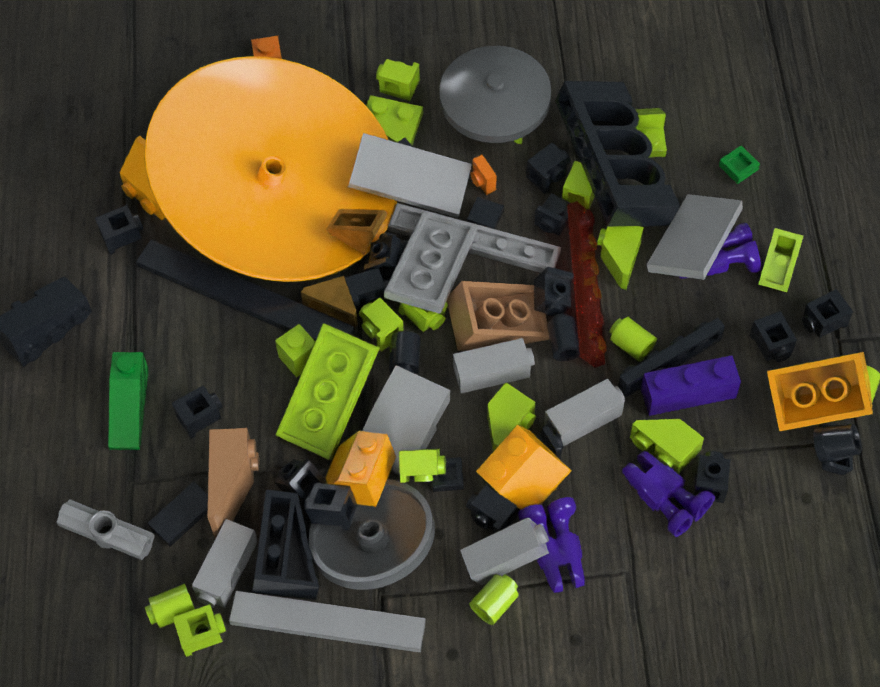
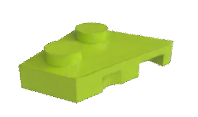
[367,95,423,145]

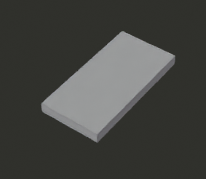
[348,133,472,218]
[647,194,743,280]
[384,210,478,314]

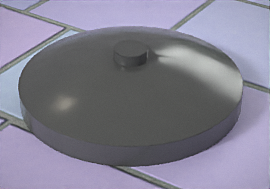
[440,46,551,143]
[308,479,435,590]

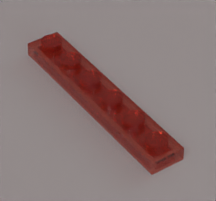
[567,201,606,368]

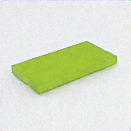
[276,323,380,460]

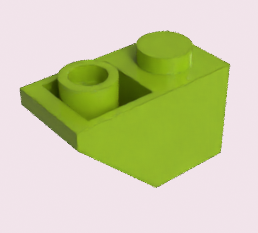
[487,383,536,452]
[630,419,704,474]

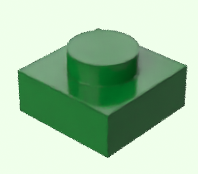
[719,146,760,184]

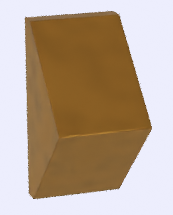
[326,209,387,254]
[301,276,358,329]

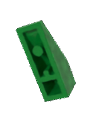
[108,352,149,450]

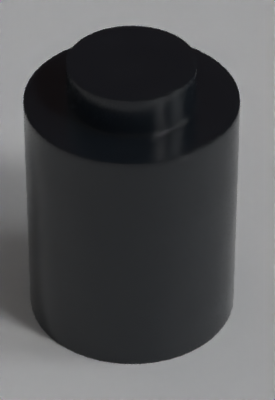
[547,313,583,361]
[389,331,421,374]

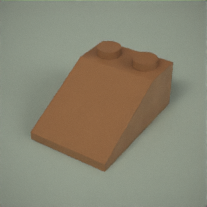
[447,281,549,351]
[207,428,260,539]

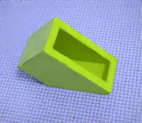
[597,226,644,290]

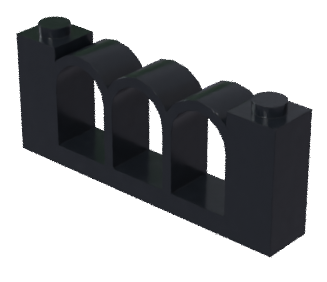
[555,81,680,227]

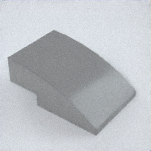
[363,365,450,476]

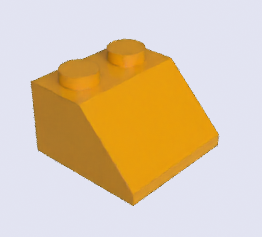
[119,136,165,220]
[476,425,572,510]
[325,431,396,507]

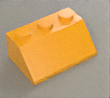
[767,352,873,431]

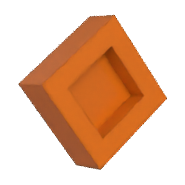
[251,36,282,59]
[470,155,496,195]

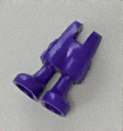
[679,222,761,279]
[622,450,715,537]
[518,497,585,593]

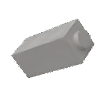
[453,338,535,394]
[544,379,625,446]
[460,518,549,585]
[192,519,258,608]

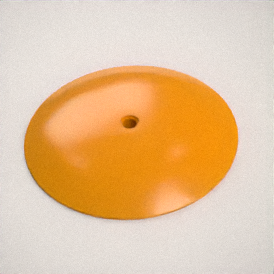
[144,56,397,282]

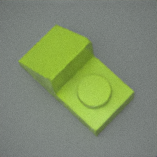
[635,108,667,157]
[758,228,804,292]

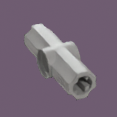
[57,499,154,560]

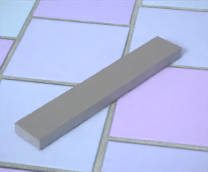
[388,203,561,273]
[229,591,426,653]

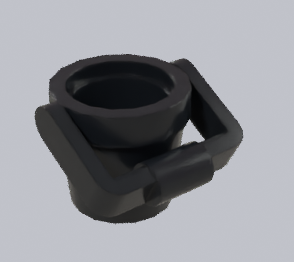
[813,422,862,475]

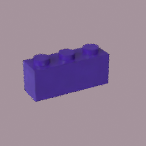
[641,355,741,416]

